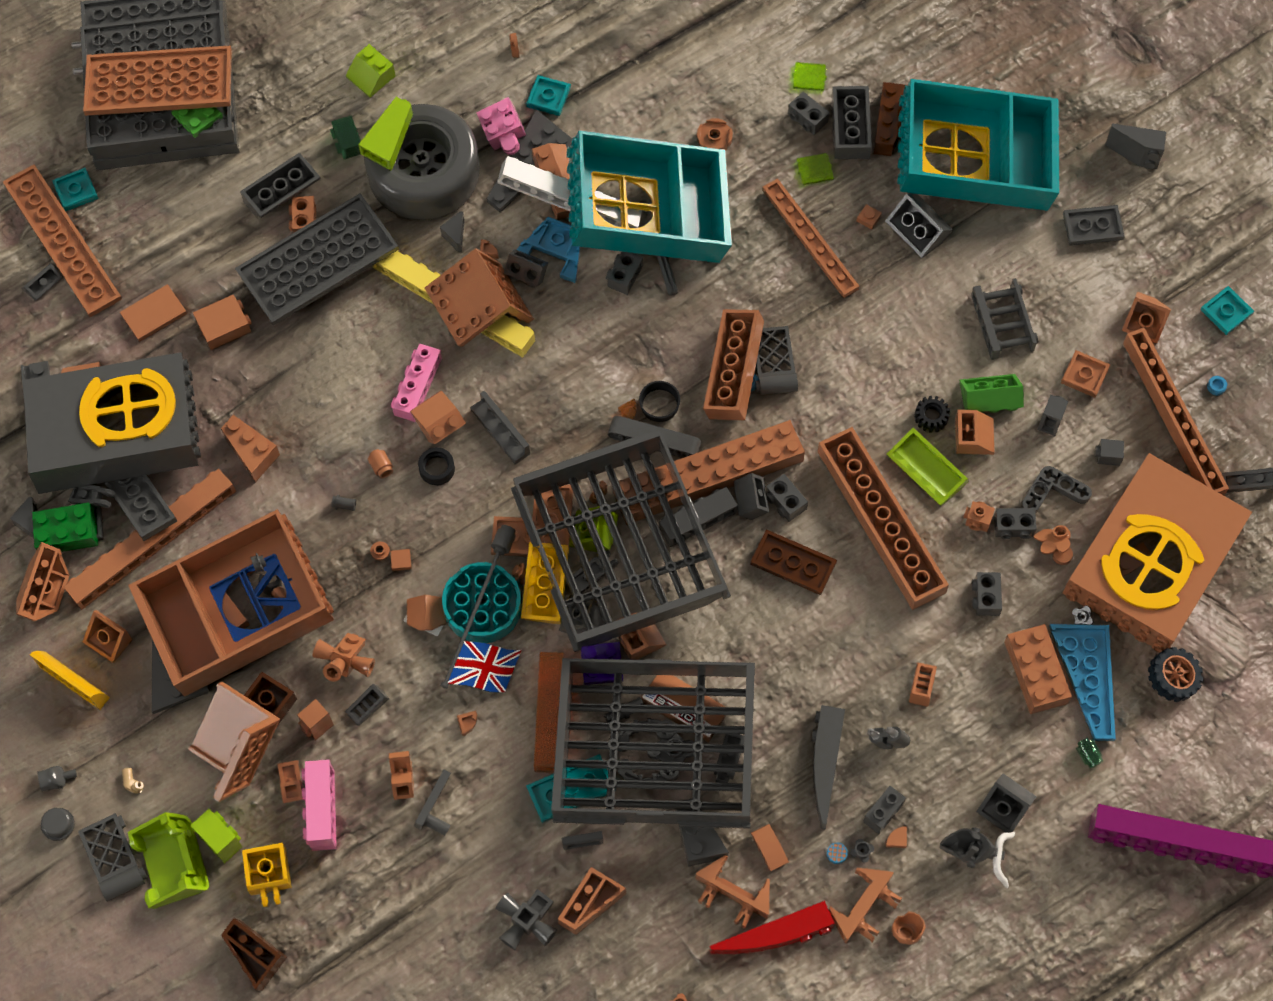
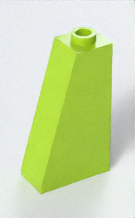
[359,97,413,171]

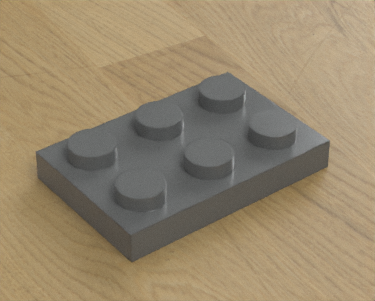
[1063,205,1125,246]

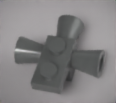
[496,889,557,950]

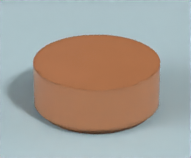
[1053,548,1073,565]

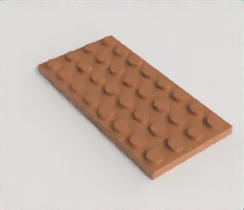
[83,46,232,116]

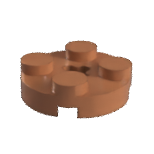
[697,118,733,152]

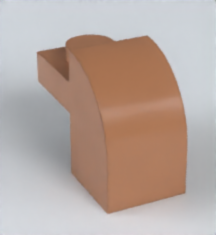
[389,751,414,800]

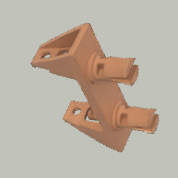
[695,855,770,928]
[829,868,902,944]

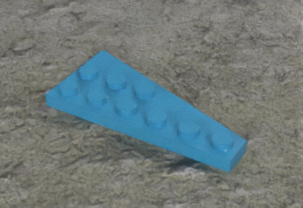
[1049,624,1116,741]

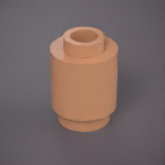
[368,449,393,479]

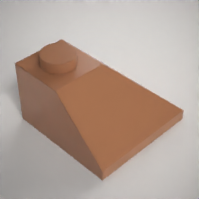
[1122,292,1171,344]

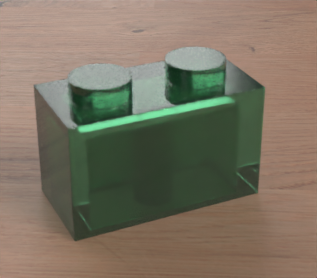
[330,115,361,160]

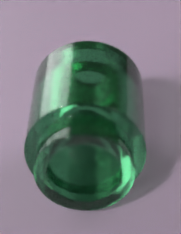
[1076,737,1104,769]

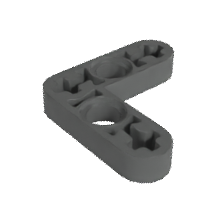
[1021,466,1092,514]

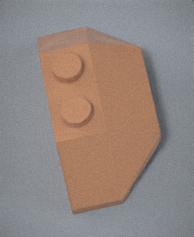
[16,542,70,621]

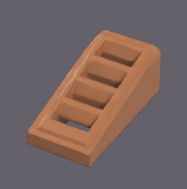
[909,662,937,707]

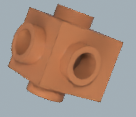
[963,501,995,532]

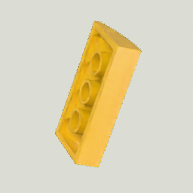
[521,542,569,624]
[30,651,110,710]

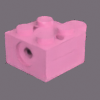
[476,97,526,155]

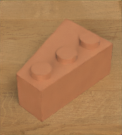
[558,867,626,935]

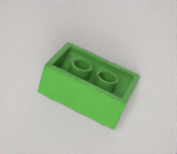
[959,374,1024,413]

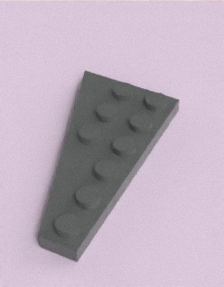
[487,110,572,212]

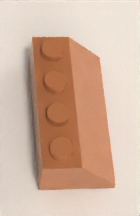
[532,143,570,221]

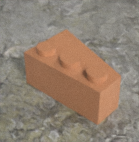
[221,415,280,483]

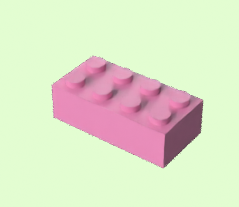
[302,760,337,851]

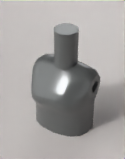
[37,766,77,792]

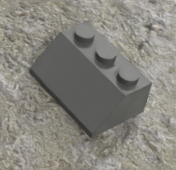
[885,193,953,258]

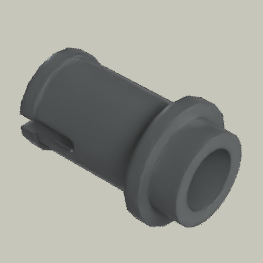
[331,494,357,511]

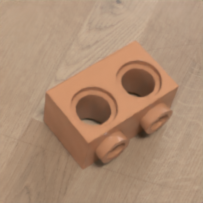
[289,196,316,233]

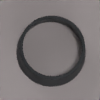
[639,381,680,422]

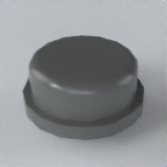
[41,808,75,841]

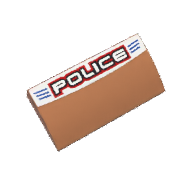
[641,675,726,743]

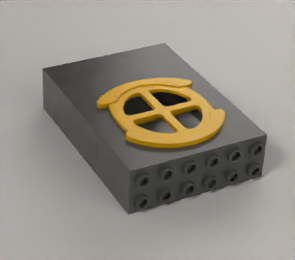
[23,352,201,494]

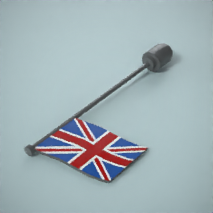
[440,525,521,693]

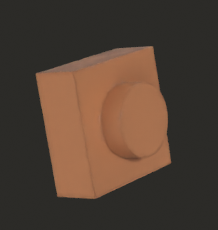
[856,204,882,229]

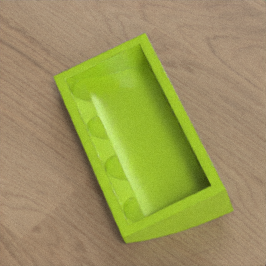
[886,428,969,506]

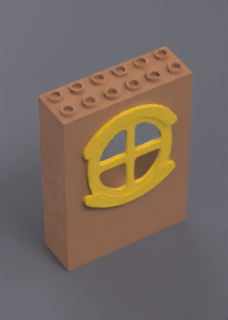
[1063,453,1252,653]

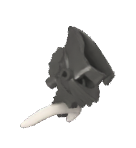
[940,828,1015,888]

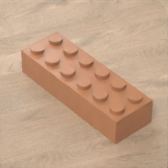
[703,309,764,421]

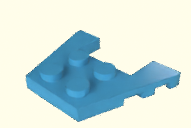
[516,217,580,283]

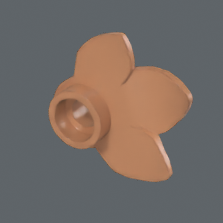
[1034,525,1071,554]

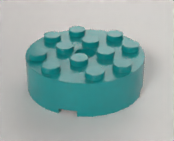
[442,562,522,644]

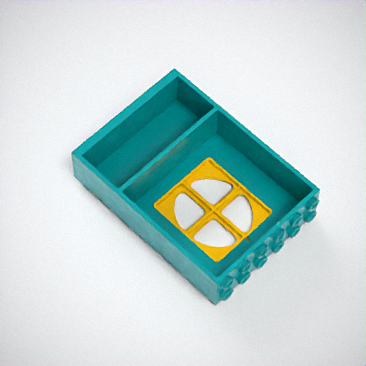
[897,79,1059,211]
[566,130,732,263]

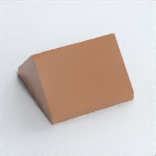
[82,610,132,663]

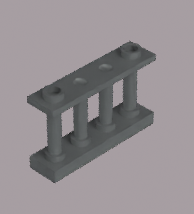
[971,278,1038,360]

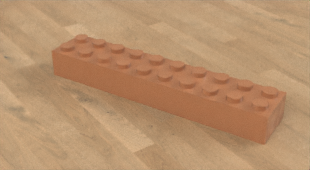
[613,420,805,525]
[818,427,949,610]

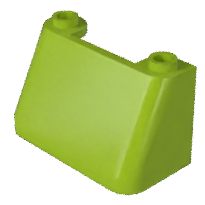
[127,812,209,909]

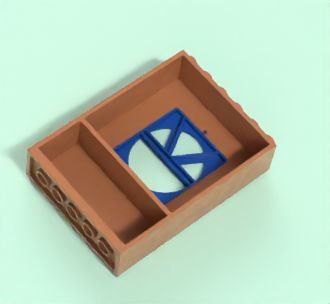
[128,509,334,696]

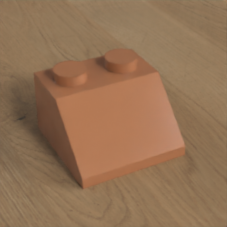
[410,390,466,444]

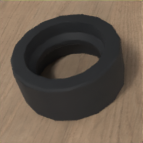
[418,447,455,486]

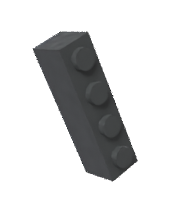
[659,487,738,547]

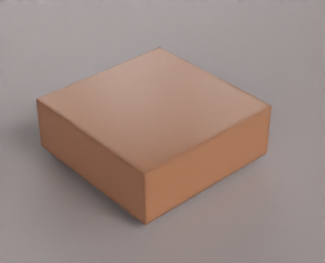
[390,549,412,571]

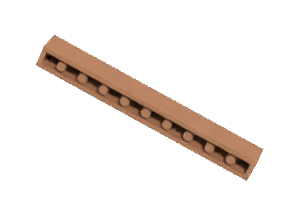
[1123,328,1229,496]
[64,469,236,610]

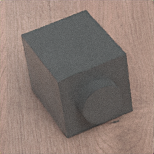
[1094,439,1124,466]

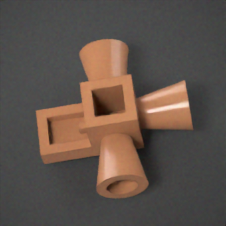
[313,633,375,682]

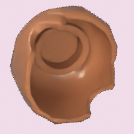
[892,911,925,945]

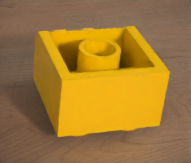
[242,843,292,907]

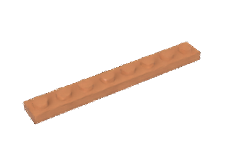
[762,178,859,298]

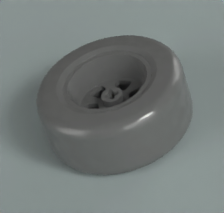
[364,104,480,220]

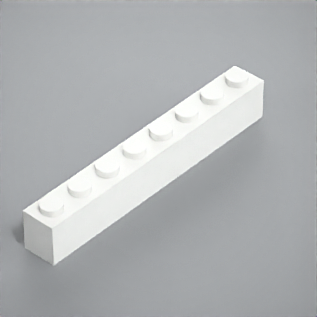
[497,156,642,229]

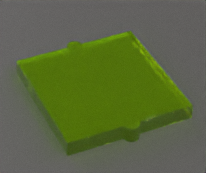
[793,62,827,91]
[796,153,834,185]

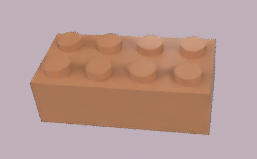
[1004,624,1072,714]

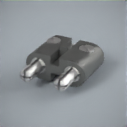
[867,726,911,750]

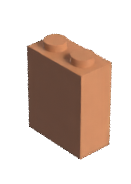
[193,294,252,350]

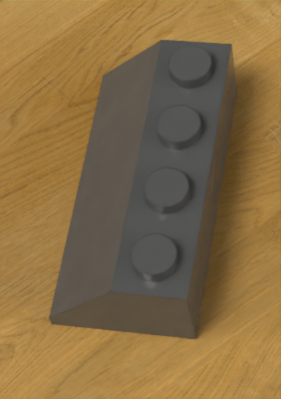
[240,152,321,218]

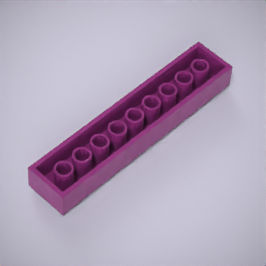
[1088,804,1273,878]

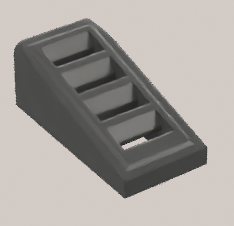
[345,684,390,726]

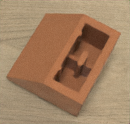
[955,410,995,455]
[618,612,666,660]

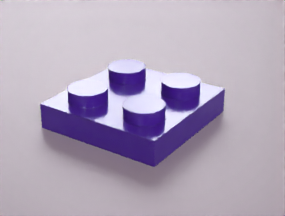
[581,642,623,685]

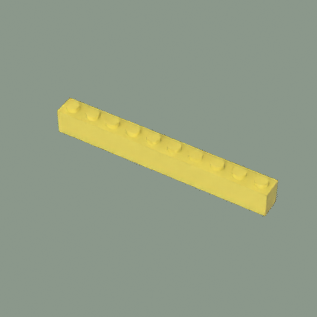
[373,250,535,358]

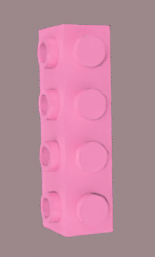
[391,343,442,422]

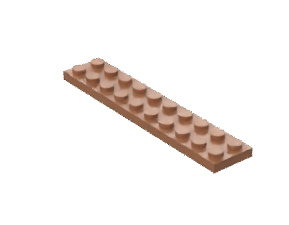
[3,164,122,317]

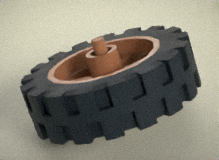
[1148,647,1203,702]

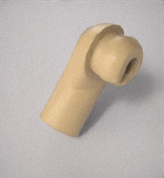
[122,768,144,794]

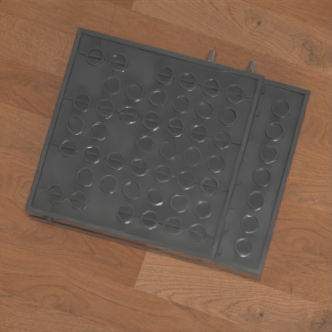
[71,0,240,171]

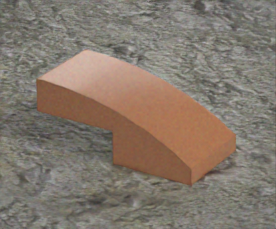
[278,760,303,803]
[751,824,789,871]

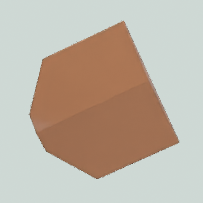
[407,594,446,631]

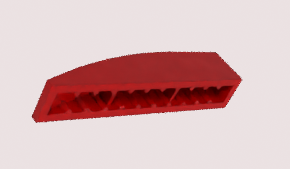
[709,901,835,954]

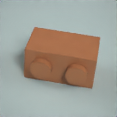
[297,699,334,741]

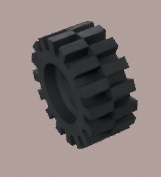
[914,396,950,433]

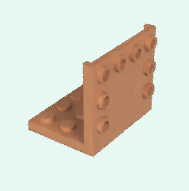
[424,248,534,347]
[188,682,280,802]

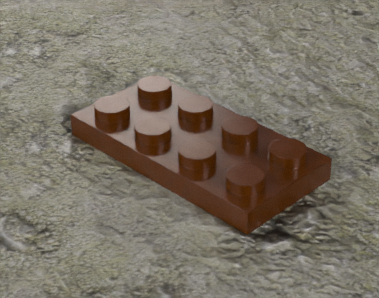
[750,529,837,595]

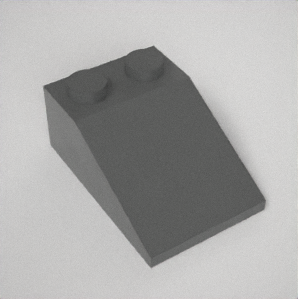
[1105,123,1166,169]

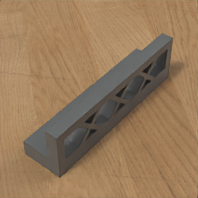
[470,390,530,465]

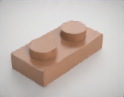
[1119,542,1152,577]

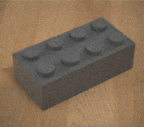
[831,86,872,159]

